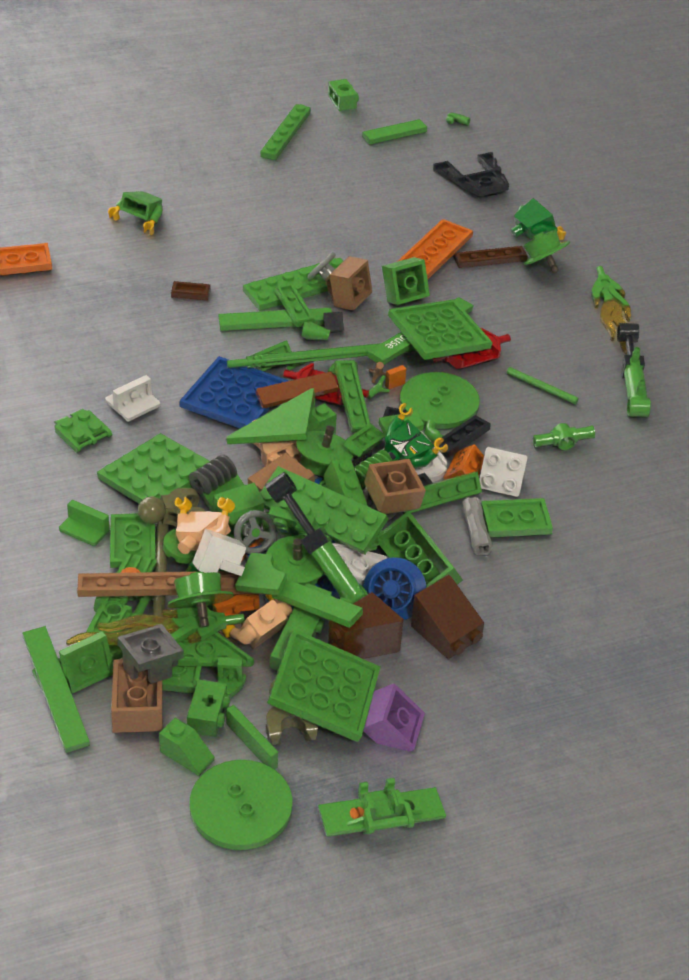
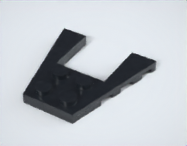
[433,152,509,196]

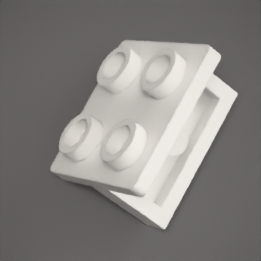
[105,375,161,422]
[479,447,528,497]

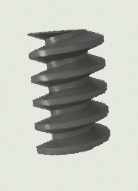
[189,455,237,494]

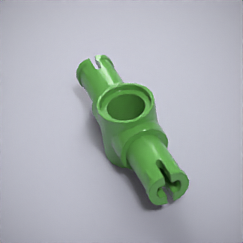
[533,423,595,450]

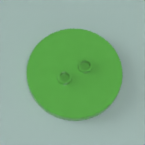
[400,372,480,429]
[189,760,292,850]

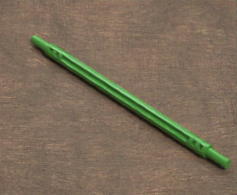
[227,343,416,368]

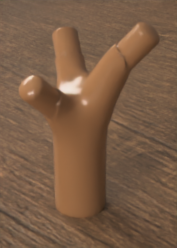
[369,362,386,383]

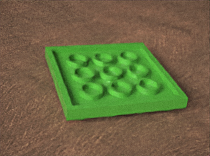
[388,299,492,360]
[97,433,210,503]
[267,629,381,742]

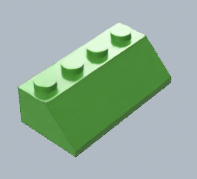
[378,511,463,587]

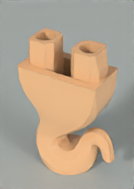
[252,419,301,466]

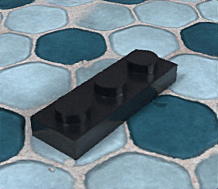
[439,415,491,457]

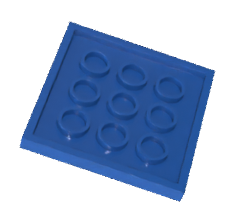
[179,356,288,429]

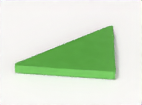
[226,388,315,444]
[166,624,254,667]

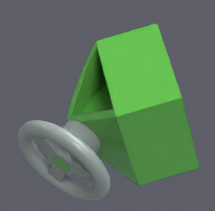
[212,483,276,554]

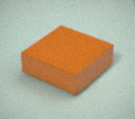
[385,365,406,390]

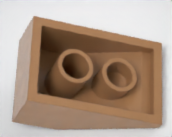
[111,659,163,733]

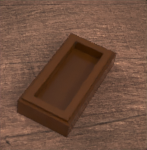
[171,281,211,301]

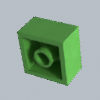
[382,257,430,305]

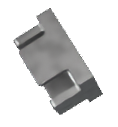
[118,624,184,684]

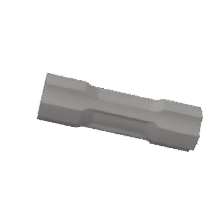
[462,497,493,556]

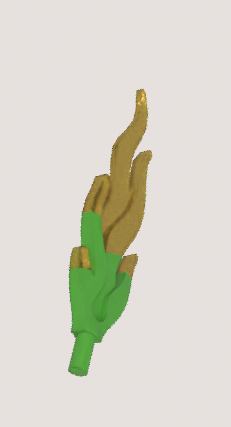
[591,266,631,355]
[66,607,245,645]

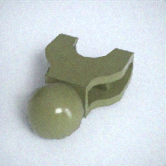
[138,488,206,527]
[266,679,318,746]

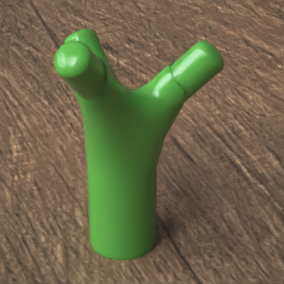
[367,375,390,400]

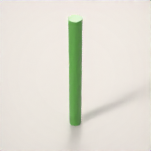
[507,367,579,405]

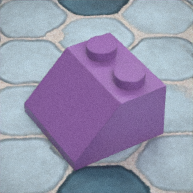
[363,683,425,752]

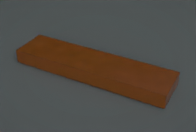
[454,246,528,268]

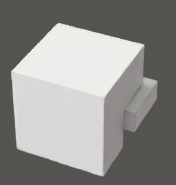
[192,528,246,576]

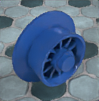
[363,558,427,620]

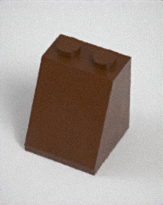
[411,574,484,660]
[328,592,404,659]

